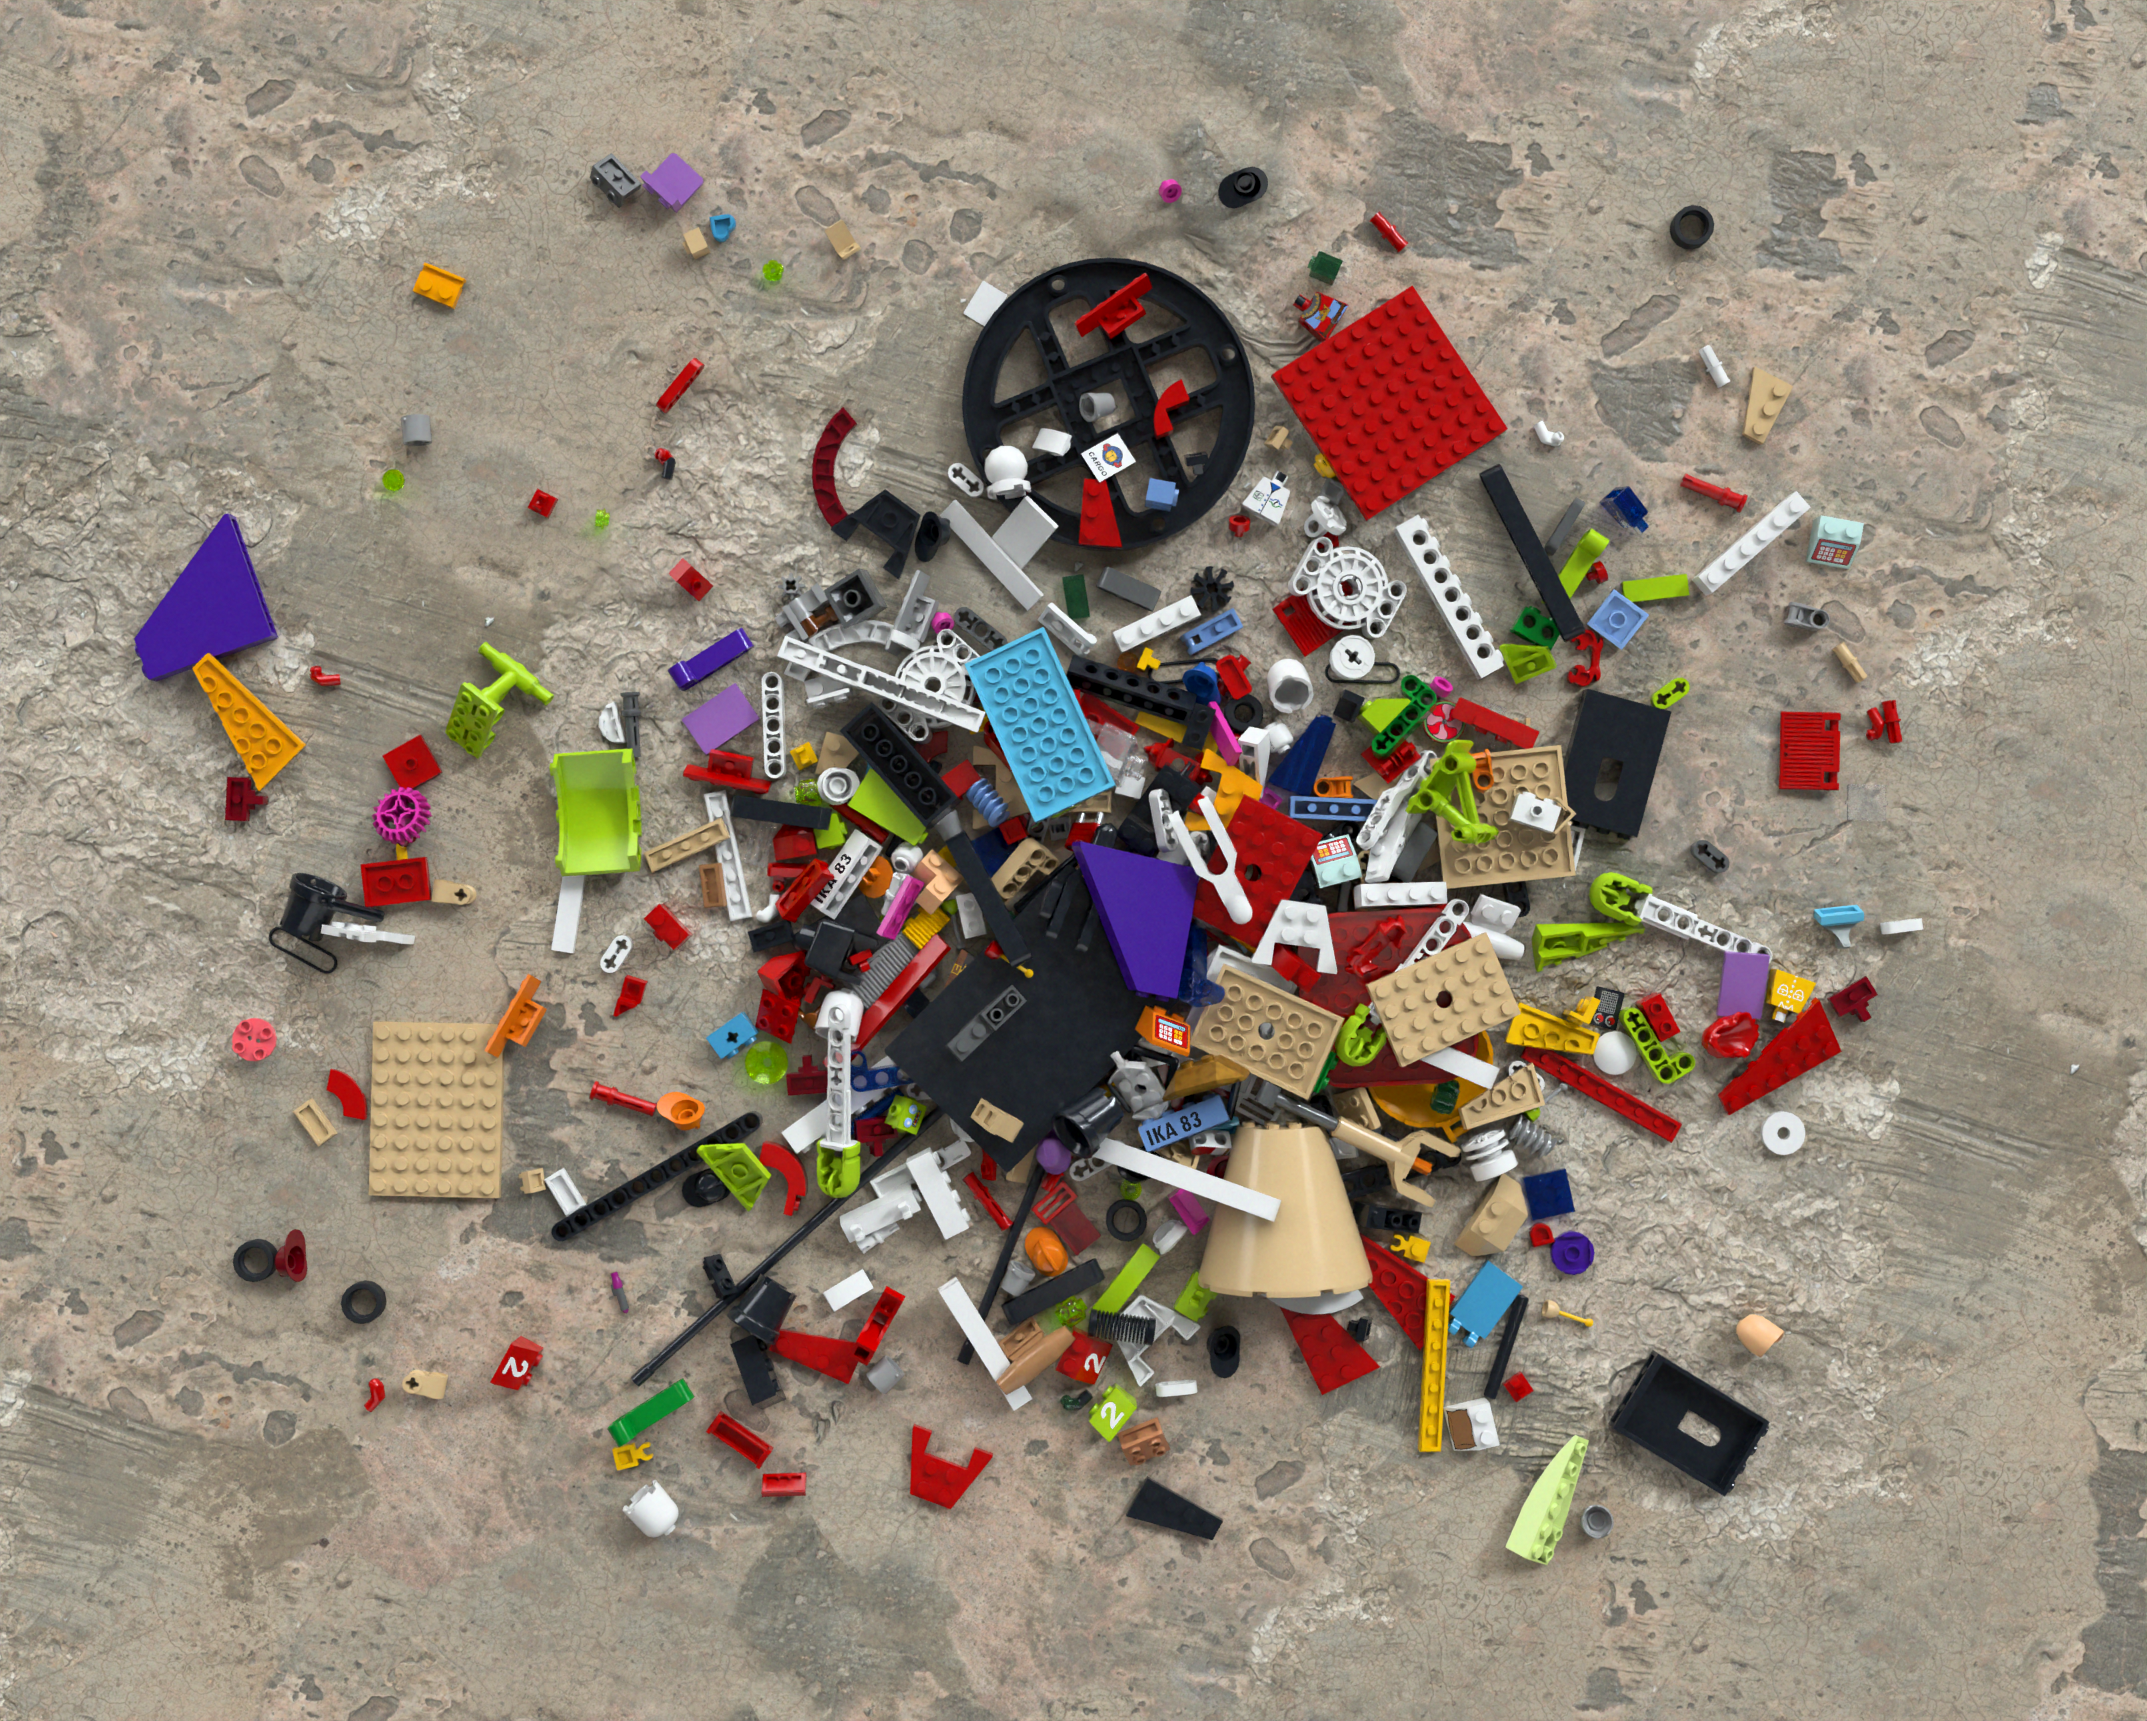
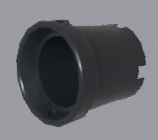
[279,873,347,942]
[1051,1087,1124,1159]
[727,1274,797,1345]

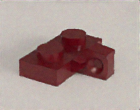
[225,777,268,821]
[1827,976,1878,1022]
[786,1054,828,1096]
[854,1116,898,1157]

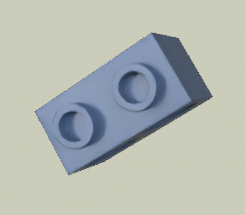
[1144,478,1179,511]

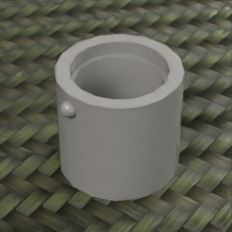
[401,414,432,446]
[866,1355,905,1394]

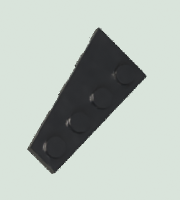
[1126,1476,1223,1540]

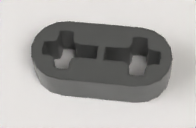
[1691,840,1730,873]

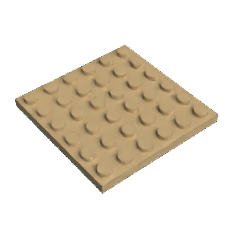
[1429,745,1576,889]

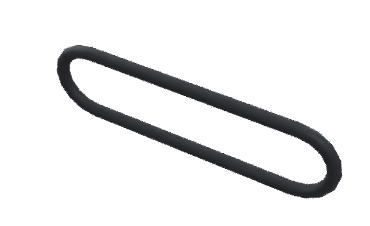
[1148,658,1220,684]
[1325,662,1400,684]
[269,926,337,974]

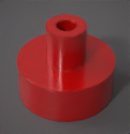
[1228,515,1250,537]
[1586,561,1608,584]

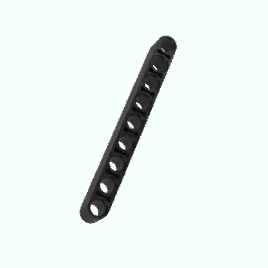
[1479,464,1586,643]

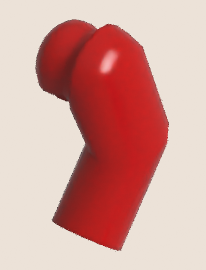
[309,666,341,686]
[1866,707,1884,741]
[364,1378,385,1412]

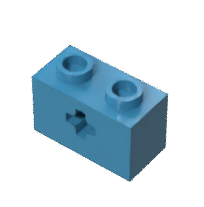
[706,1012,759,1059]

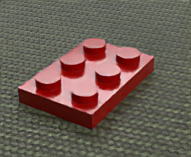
[360,857,432,907]

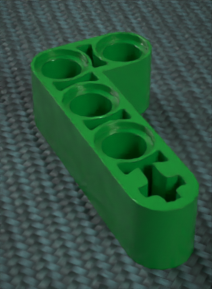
[1371,675,1437,760]
[607,1378,695,1447]

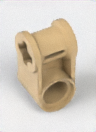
[431,879,477,905]
[402,1370,448,1399]

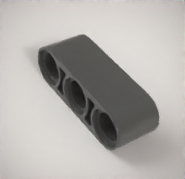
[1096,566,1162,612]
[1391,821,1438,883]

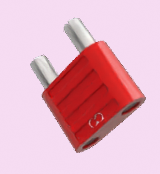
[1065,812,1104,851]

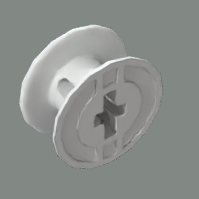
[1329,635,1375,680]

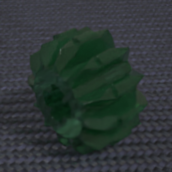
[1430,1080,1460,1115]

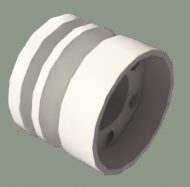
[1461,1129,1518,1181]

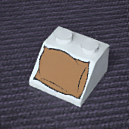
[1443,1397,1500,1451]

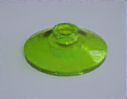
[745,1041,788,1085]

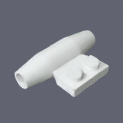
[1462,894,1524,960]

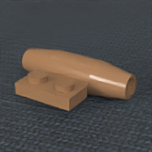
[996,1316,1075,1395]

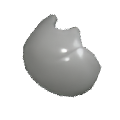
[1580,1505,1614,1539]

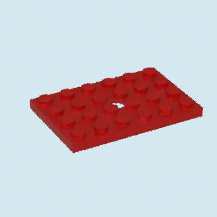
[1192,794,1323,949]

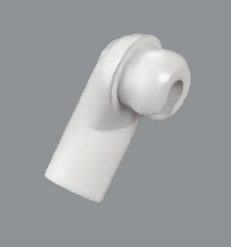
[1533,421,1564,446]
[756,894,780,923]

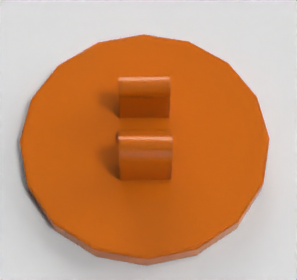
[858,856,893,898]

